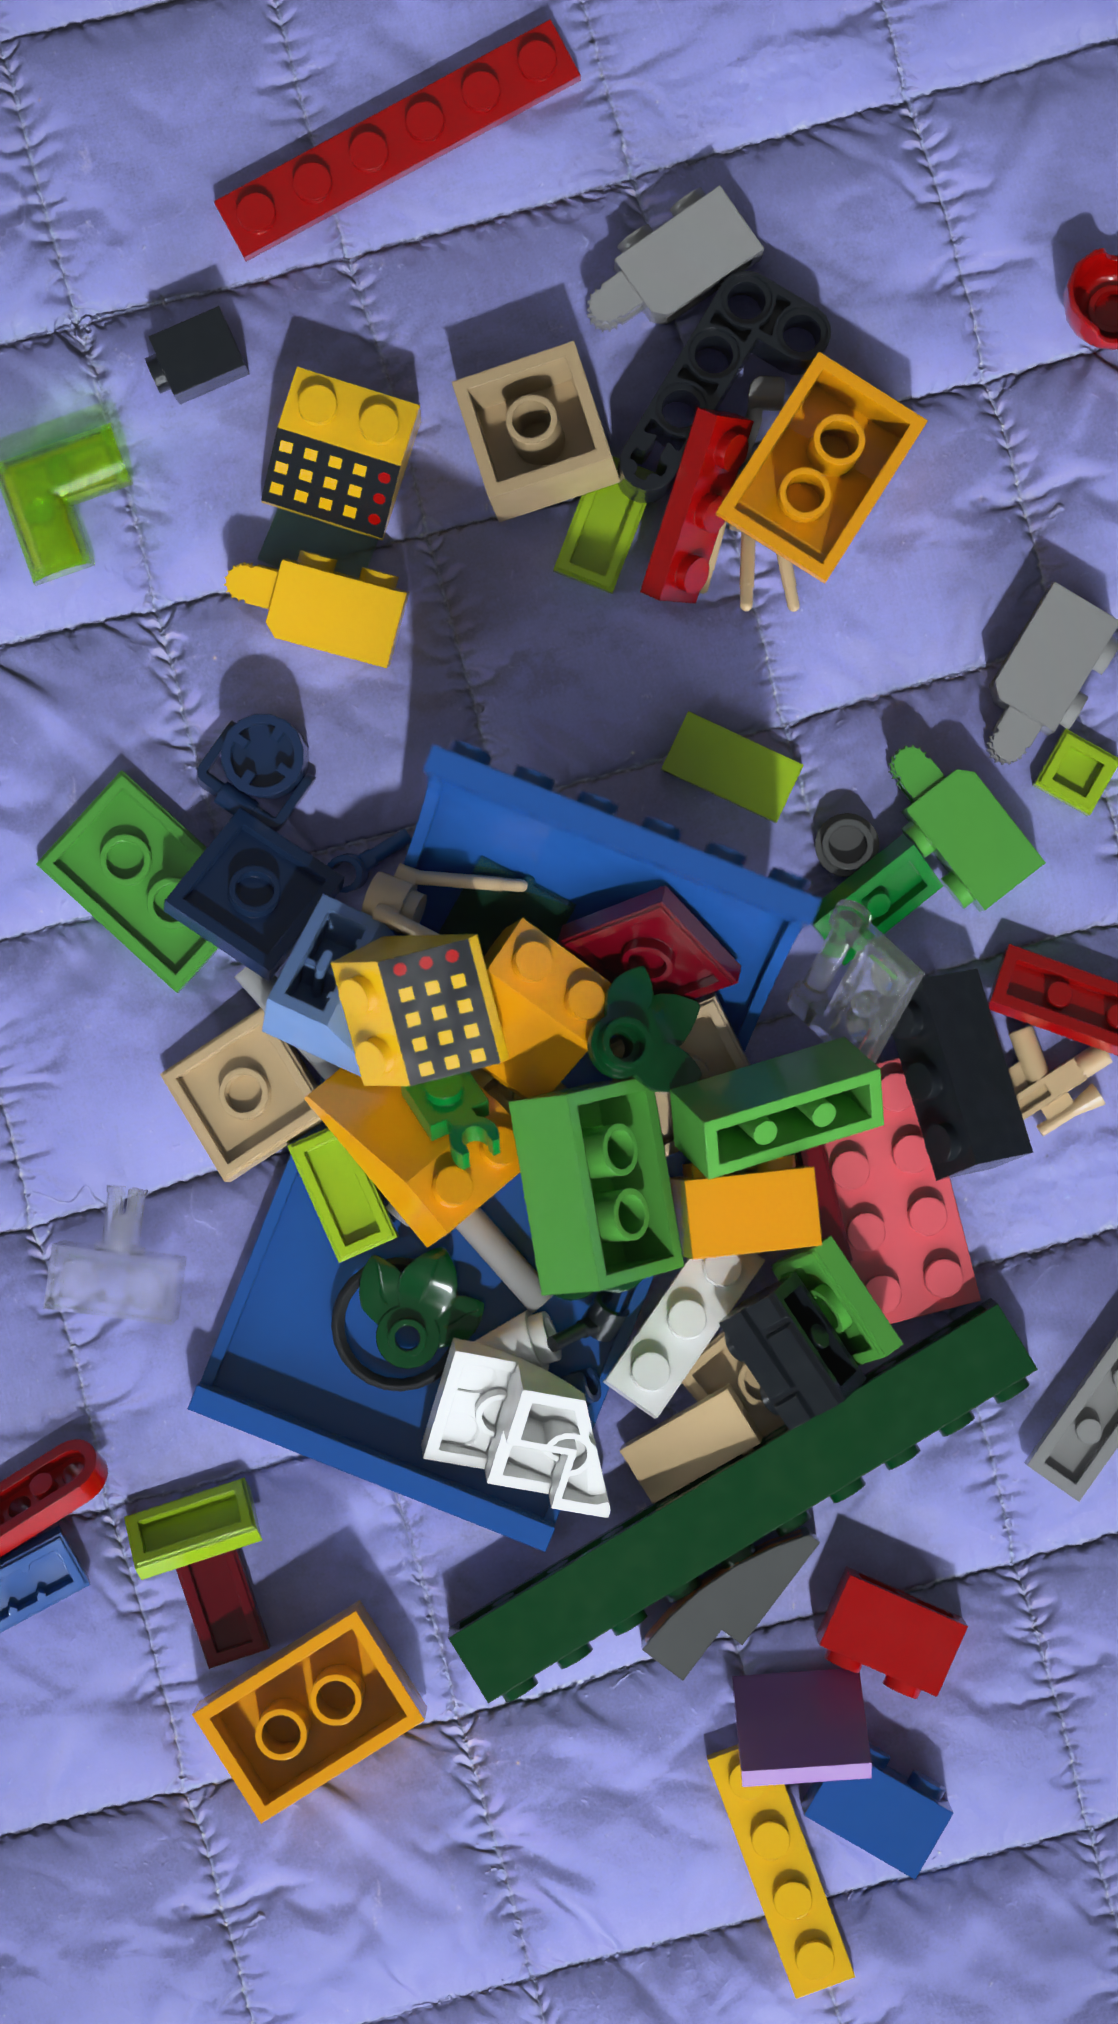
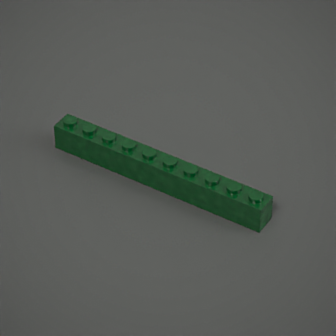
[448,1298,1038,1704]

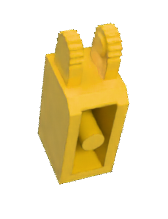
[224,550,410,668]

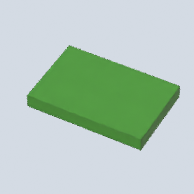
[36,770,219,993]

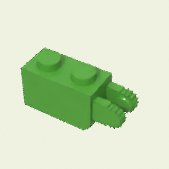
[888,745,1046,912]

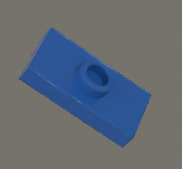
[0,1525,91,1633]

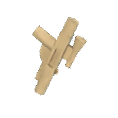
[1008,1025,1113,1136]

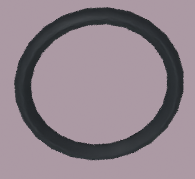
[331,1257,459,1392]

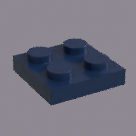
[164,808,345,982]

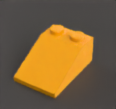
[715,352,928,584]
[304,1068,520,1248]

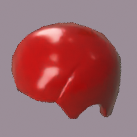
[1063,248,1118,350]

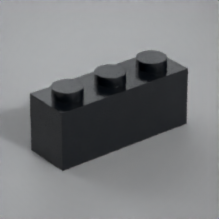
[881,969,1033,1181]

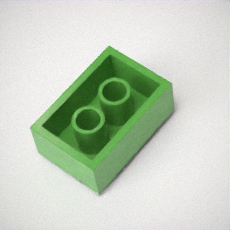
[508,1077,684,1296]

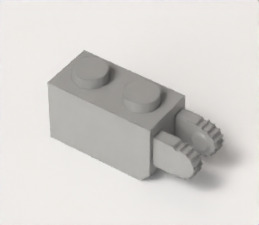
[587,185,764,332]
[986,582,1118,765]

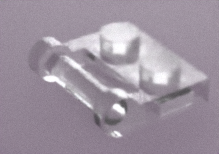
[787,899,925,1063]

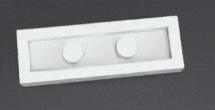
[603,1253,765,1419]

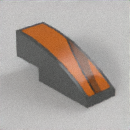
[641,1527,820,1681]

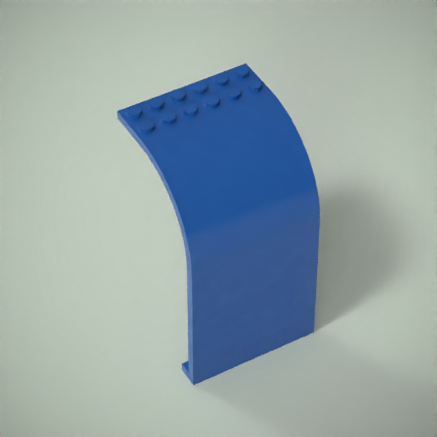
[187,739,822,1552]

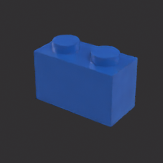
[800,1743,954,1880]

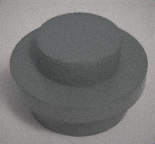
[815,813,879,877]

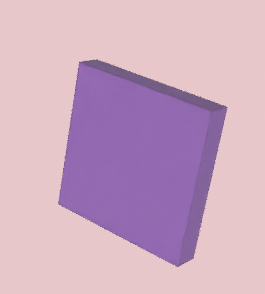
[732,1668,872,1787]

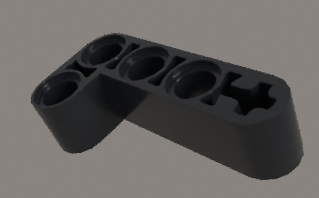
[617,271,831,503]

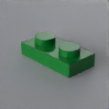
[812,834,943,966]

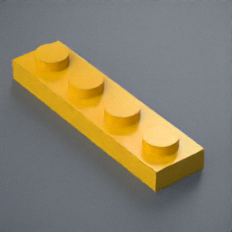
[707,1744,855,1999]

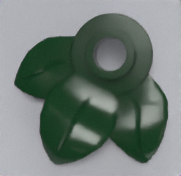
[587,966,702,1093]
[359,1246,484,1369]

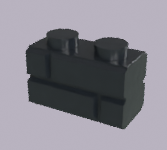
[718,1272,867,1430]

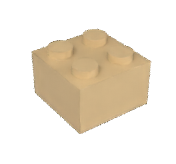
[452,341,620,523]

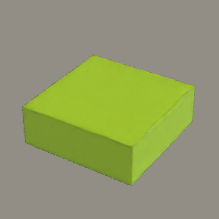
[1033,729,1118,816]

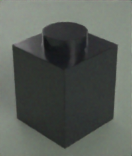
[145,306,249,405]

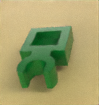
[401,1071,500,1170]

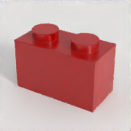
[816,1566,968,1699]

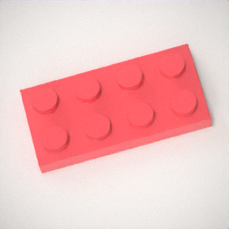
[824,1057,981,1324]

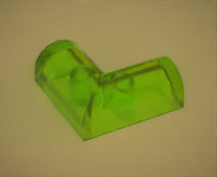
[0,422,134,586]

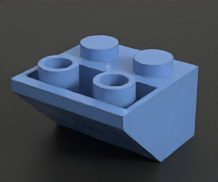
[262,894,396,1077]

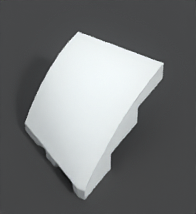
[421,1338,611,1518]

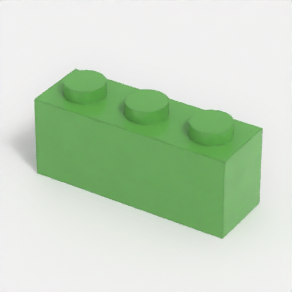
[670,1037,884,1180]

